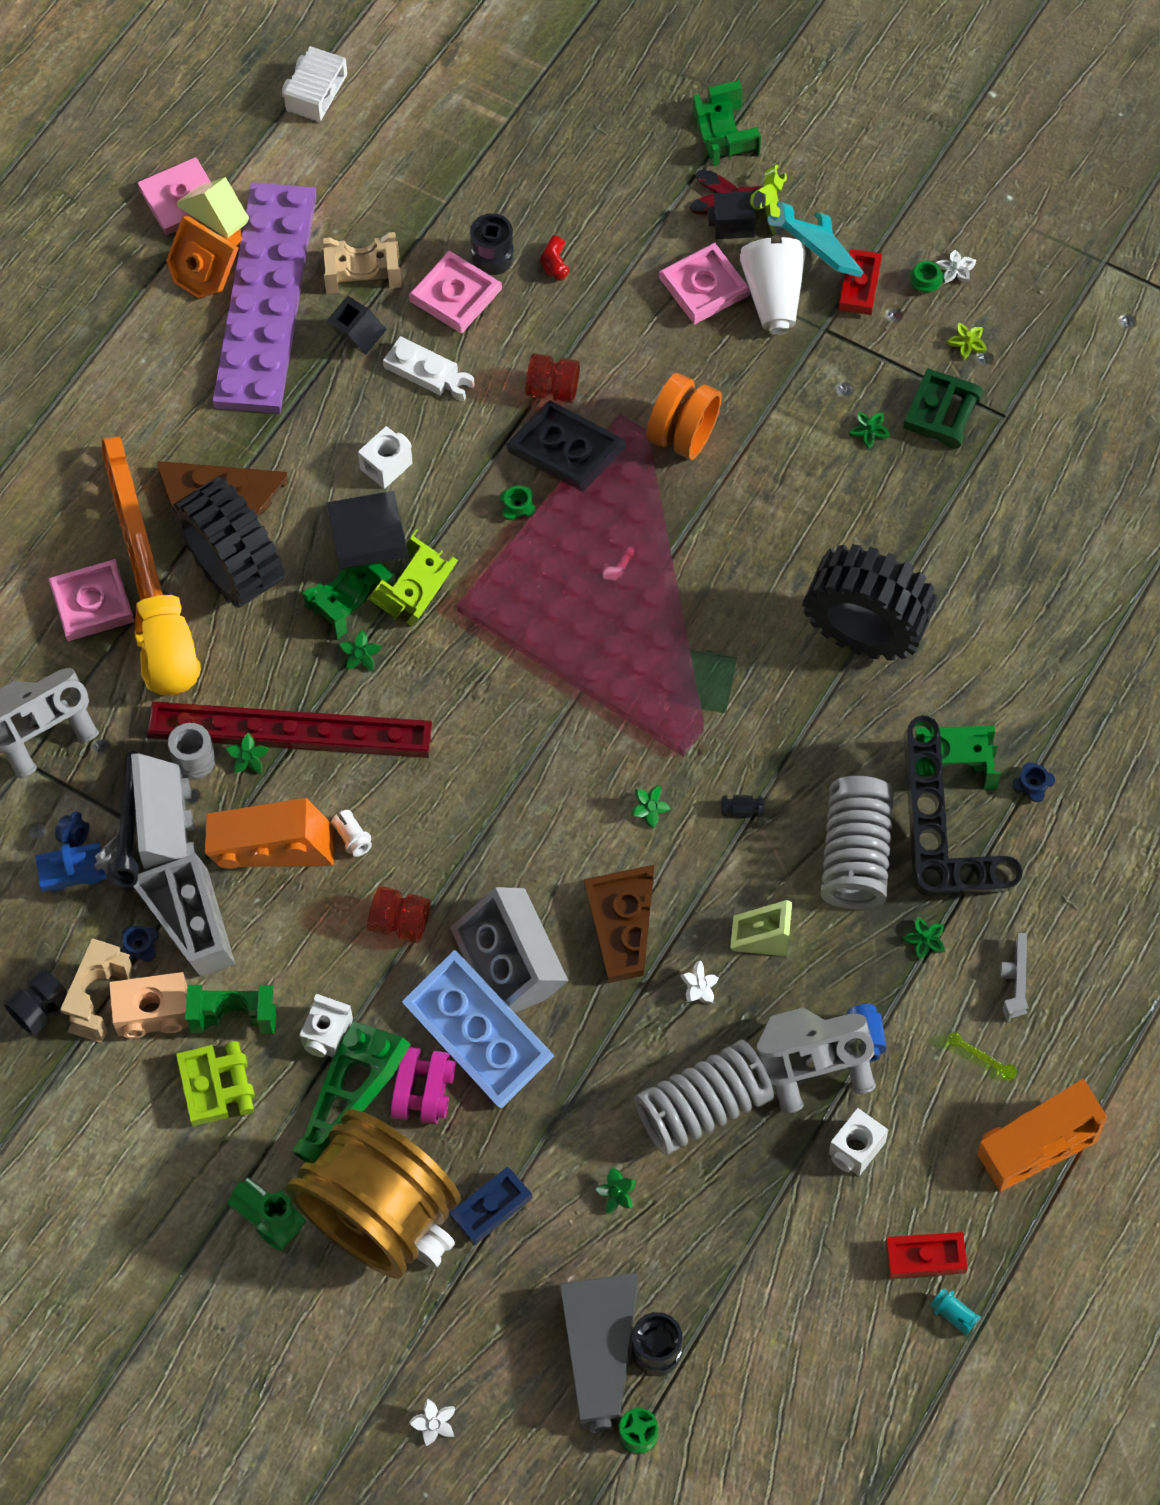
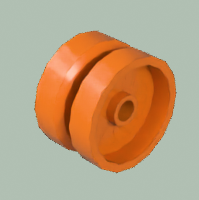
[646,373,722,460]

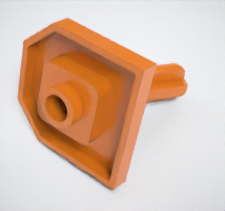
[166,216,243,299]

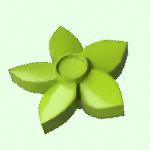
[946,323,987,360]

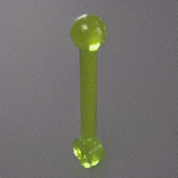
[947,1032,1017,1080]

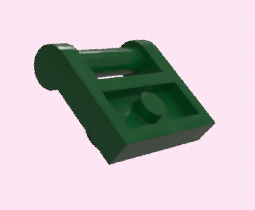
[903,368,984,449]

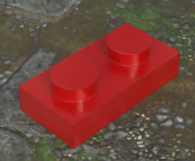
[839,249,882,315]
[886,1232,968,1279]

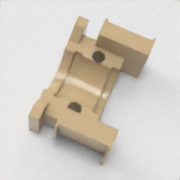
[322,232,402,294]
[60,938,134,1043]

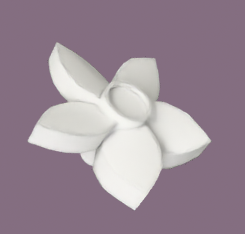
[936,250,976,283]
[680,960,719,1004]
[409,1399,455,1446]

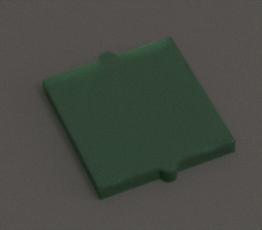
[669,648,737,713]

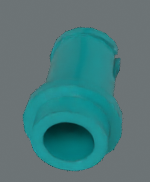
[929,1288,981,1336]

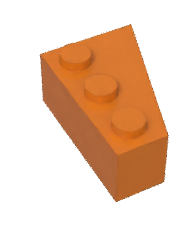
[205,798,335,869]
[977,1078,1107,1192]

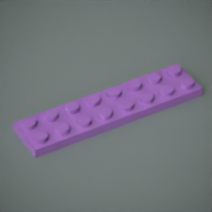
[213,183,317,414]

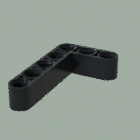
[904,715,1023,896]

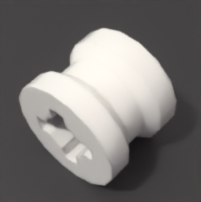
[416,1223,455,1269]

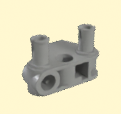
[0,668,99,778]
[757,1008,876,1113]

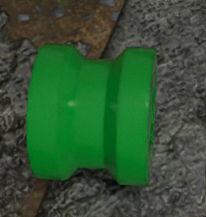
[619,1408,658,1455]

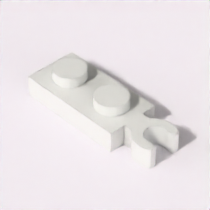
[383,336,475,401]

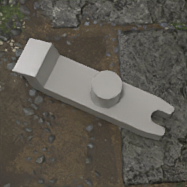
[1000,933,1028,1022]

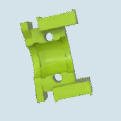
[367,529,458,627]

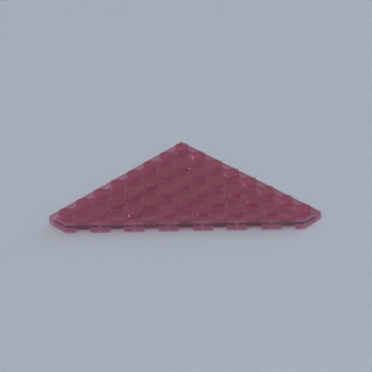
[457,414,704,757]

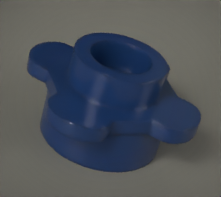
[1012,763,1055,802]
[55,811,90,848]
[120,926,158,962]

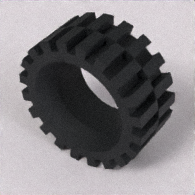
[171,477,285,608]
[802,544,937,661]

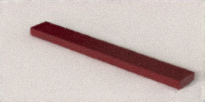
[147,701,433,758]

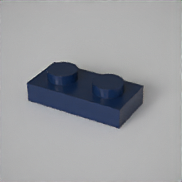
[449,1166,533,1245]

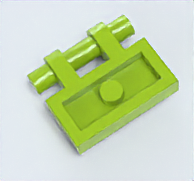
[176,1041,255,1127]

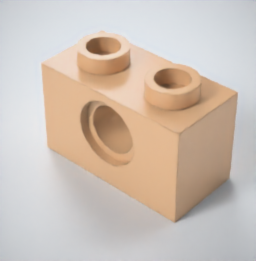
[109,972,189,1039]

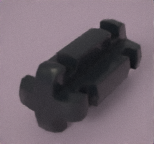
[721,795,764,817]

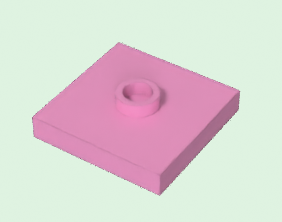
[137,157,211,236]
[659,243,750,325]
[409,251,502,334]
[48,559,135,642]

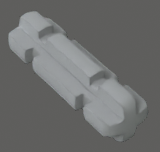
[94,832,136,873]

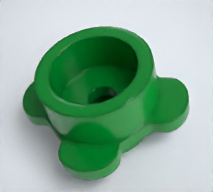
[500,486,536,520]

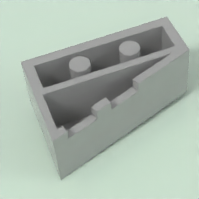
[133,853,235,977]

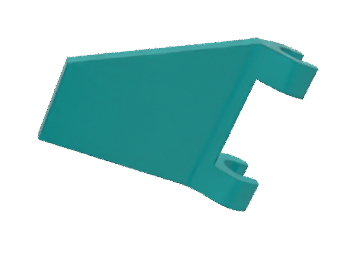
[767,201,863,277]

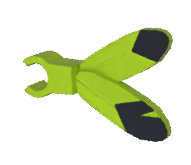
[750,164,787,235]

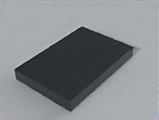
[506,400,627,492]
[327,491,409,569]

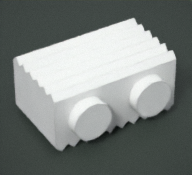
[282,46,347,122]

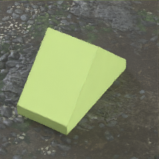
[177,177,249,238]
[730,900,792,957]

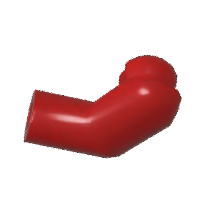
[540,235,569,281]

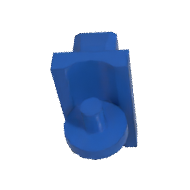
[35,842,106,892]

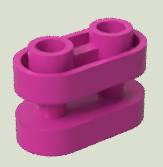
[391,1047,456,1125]

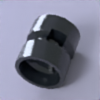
[470,213,514,275]
[2,967,68,1037]
[632,1312,682,1377]

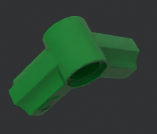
[227,1178,307,1252]

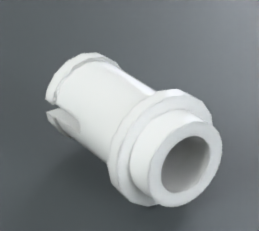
[331,810,372,857]

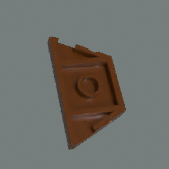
[157,461,288,516]

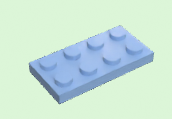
[402,950,555,1108]

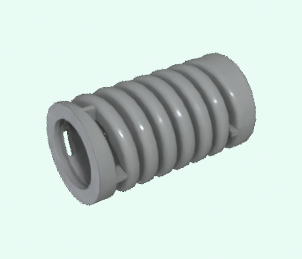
[820,776,894,910]
[634,1040,774,1156]

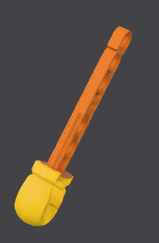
[102,436,201,695]

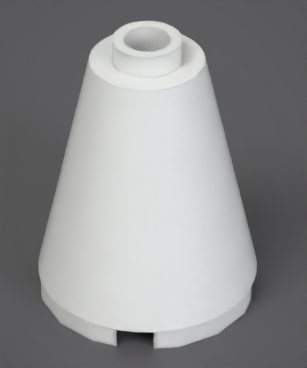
[740,237,806,335]

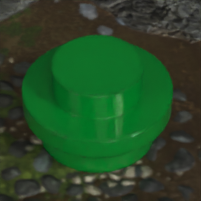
[910,261,943,293]

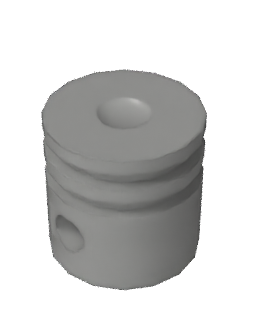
[168,723,215,780]

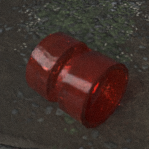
[525,353,580,404]
[367,885,431,944]

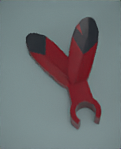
[690,170,762,214]

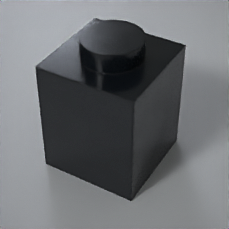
[707,191,756,240]
[327,295,387,355]

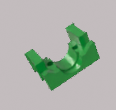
[692,79,761,166]
[302,562,396,640]
[914,726,1001,790]
[185,985,277,1034]

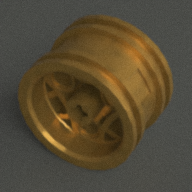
[286,1109,461,1279]

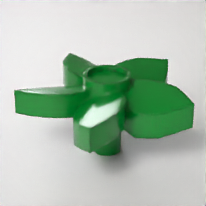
[849,412,890,449]
[340,630,382,671]
[226,733,269,774]
[631,785,671,828]
[902,917,945,960]
[595,1168,636,1214]

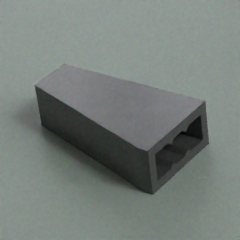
[560,1273,638,1433]

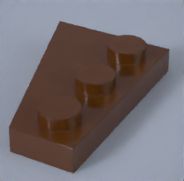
[584,864,655,983]

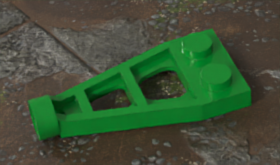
[292,1021,411,1164]

